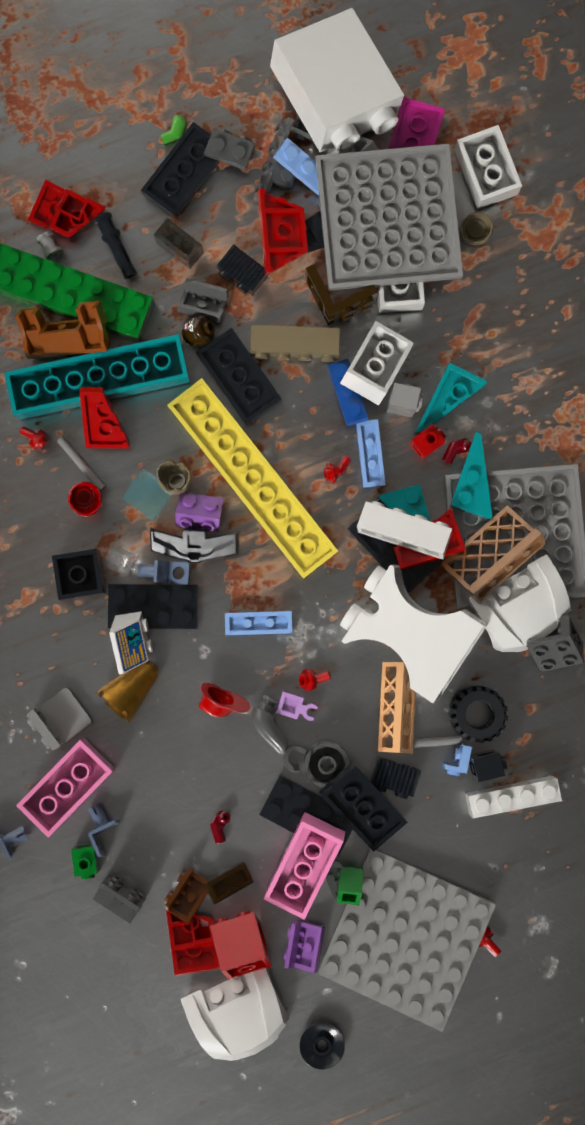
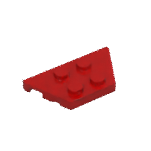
[257,188,308,275]

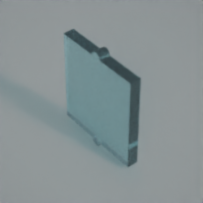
[122,469,173,521]

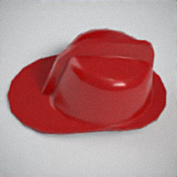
[199,683,250,717]

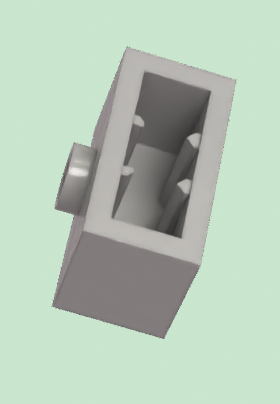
[387,383,423,417]

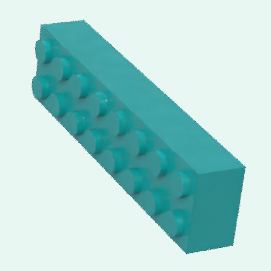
[4,334,190,420]

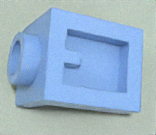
[442,744,472,776]

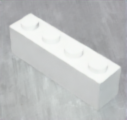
[357,501,452,560]
[465,776,562,819]

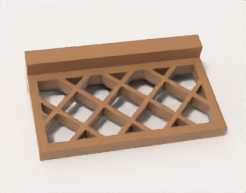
[441,505,546,603]

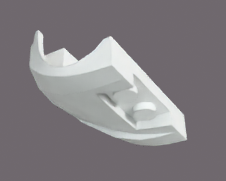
[469,554,571,652]
[180,968,289,1061]

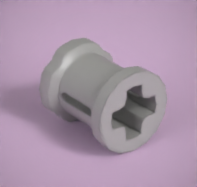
[36,230,64,260]

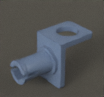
[137,560,191,584]
[88,803,120,857]
[0,826,29,859]

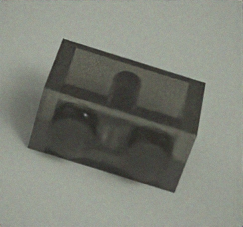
[154,218,204,269]

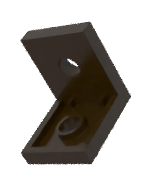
[305,264,378,326]

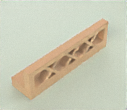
[378,662,416,754]

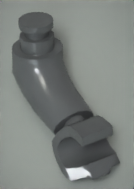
[252,694,307,773]

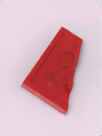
[79,387,131,448]
[394,508,465,571]

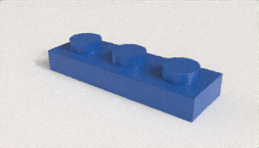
[327,359,368,427]

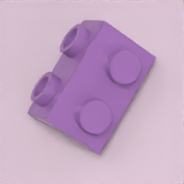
[175,492,224,532]
[284,920,325,973]

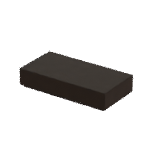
[204,862,254,904]

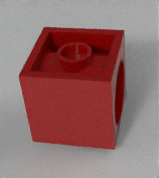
[210,911,272,980]

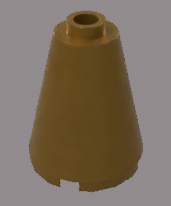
[96,661,158,723]

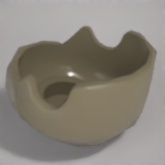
[460,212,494,246]
[156,460,192,495]

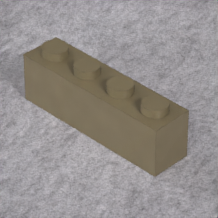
[250,325,340,362]

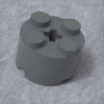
[304,740,350,788]

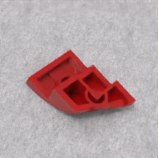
[27,179,106,238]
[166,910,220,976]

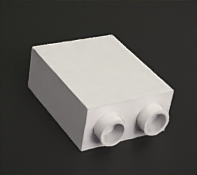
[270,8,404,153]

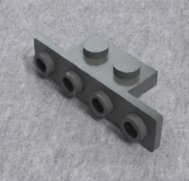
[253,117,305,203]

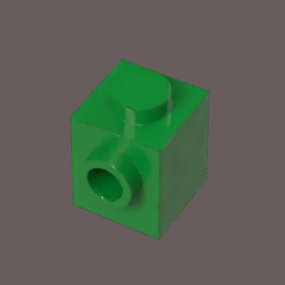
[71,844,100,879]
[337,867,363,906]

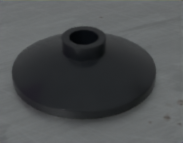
[299,1023,345,1070]

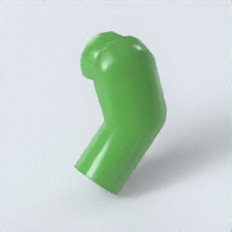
[160,114,187,145]

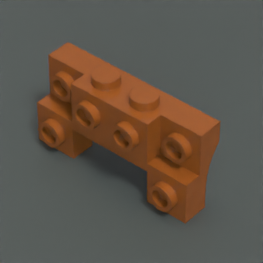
[15,301,111,359]

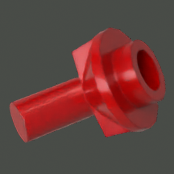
[20,426,49,450]
[323,456,351,484]
[299,669,331,692]
[479,926,501,957]

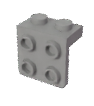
[26,688,92,751]

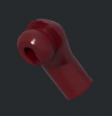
[442,439,472,465]
[210,811,230,844]

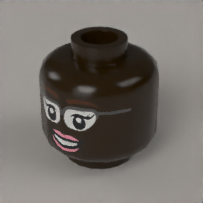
[182,315,215,347]

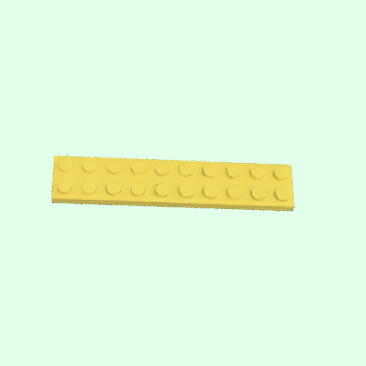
[167,378,338,579]

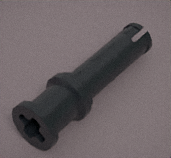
[93,212,137,279]

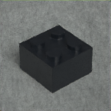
[52,549,107,601]

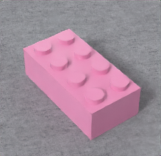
[16,738,116,838]
[263,812,345,920]

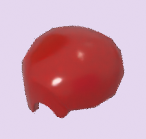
[68,481,102,516]

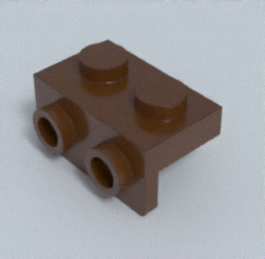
[164,867,208,925]

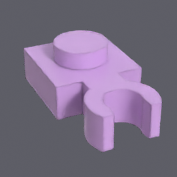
[276,691,318,721]

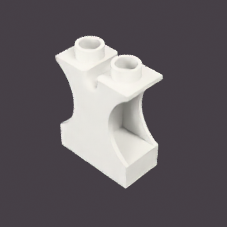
[340,565,488,703]

